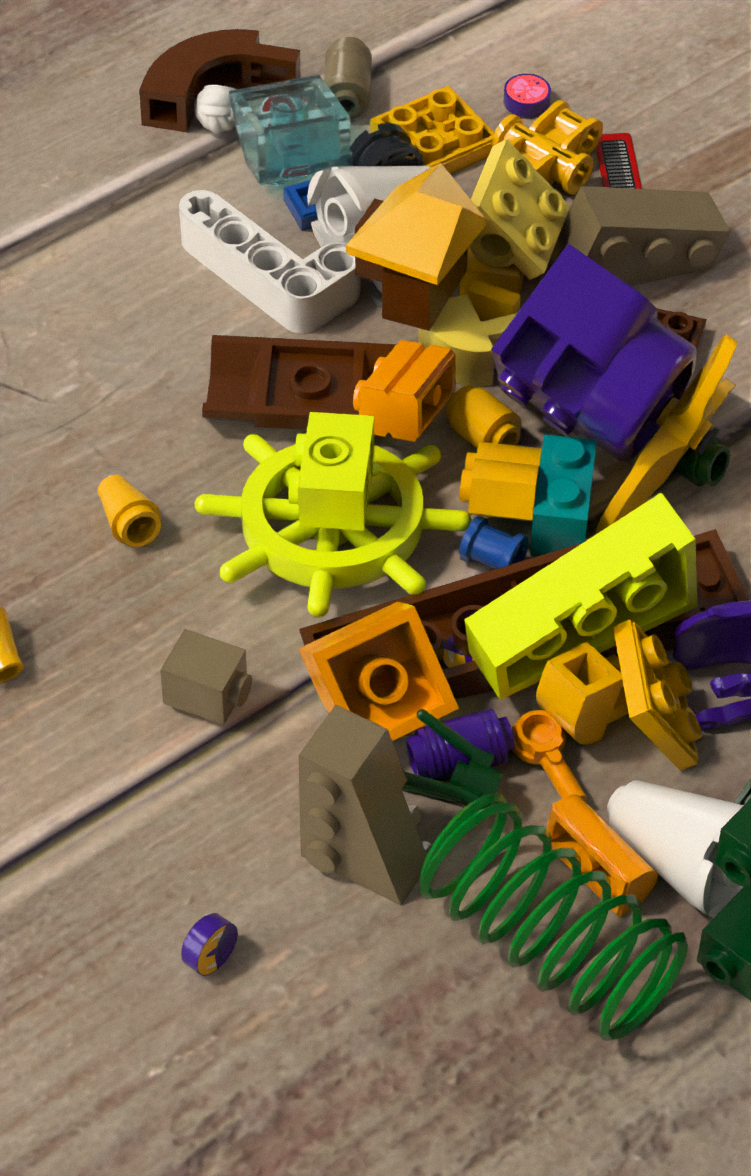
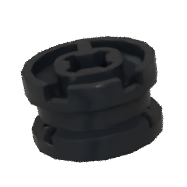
[347,123,424,166]

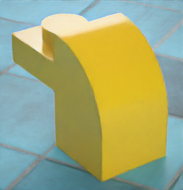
[536,642,629,745]

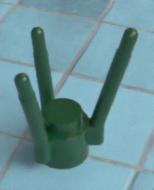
[402,709,503,810]

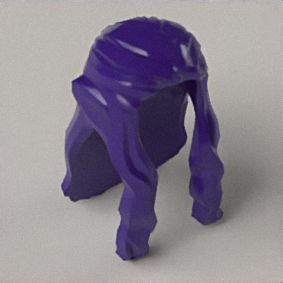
[673,600,751,730]

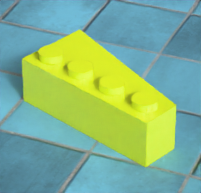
[464,493,698,700]

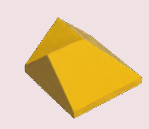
[346,162,486,285]

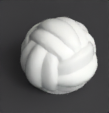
[194,85,246,134]

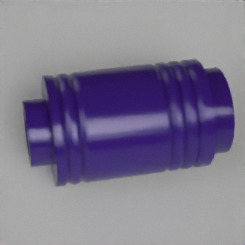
[406,708,515,781]

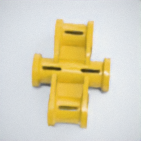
[491,100,603,195]

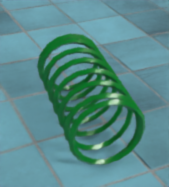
[420,794,688,1041]

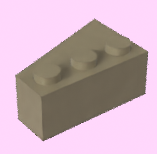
[548,186,731,286]
[299,705,432,905]

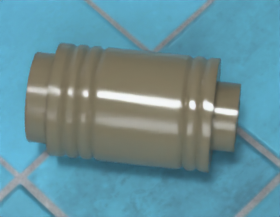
[323,37,372,118]

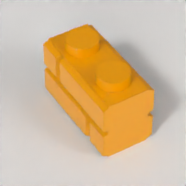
[353,340,456,442]

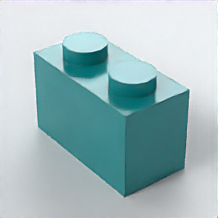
[530,434,597,557]

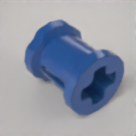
[459,516,529,569]

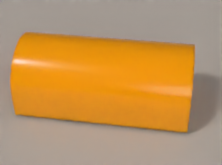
[546,794,658,917]

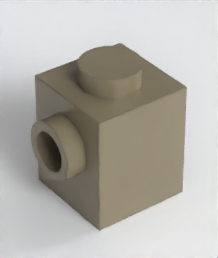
[160,629,252,725]

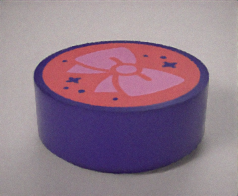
[503,74,551,117]

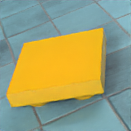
[370,85,495,174]
[613,619,702,771]

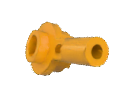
[512,710,587,802]

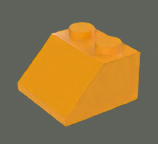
[298,602,459,741]

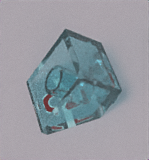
[229,75,351,185]

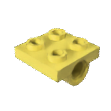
[470,139,570,280]

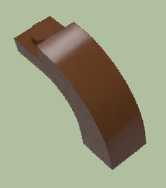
[139,29,301,133]

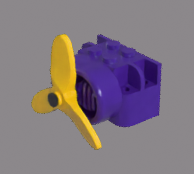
[491,243,738,535]

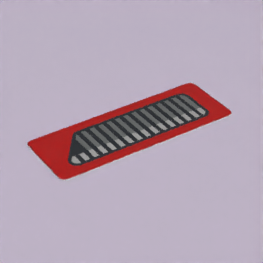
[595,133,642,189]

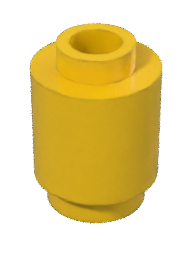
[445,385,521,449]

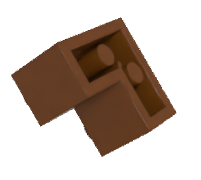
[355,198,468,331]

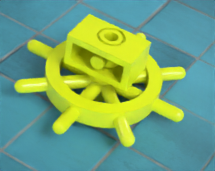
[194,412,471,617]

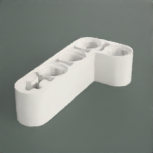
[179,190,361,334]

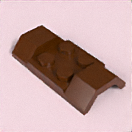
[202,335,397,430]

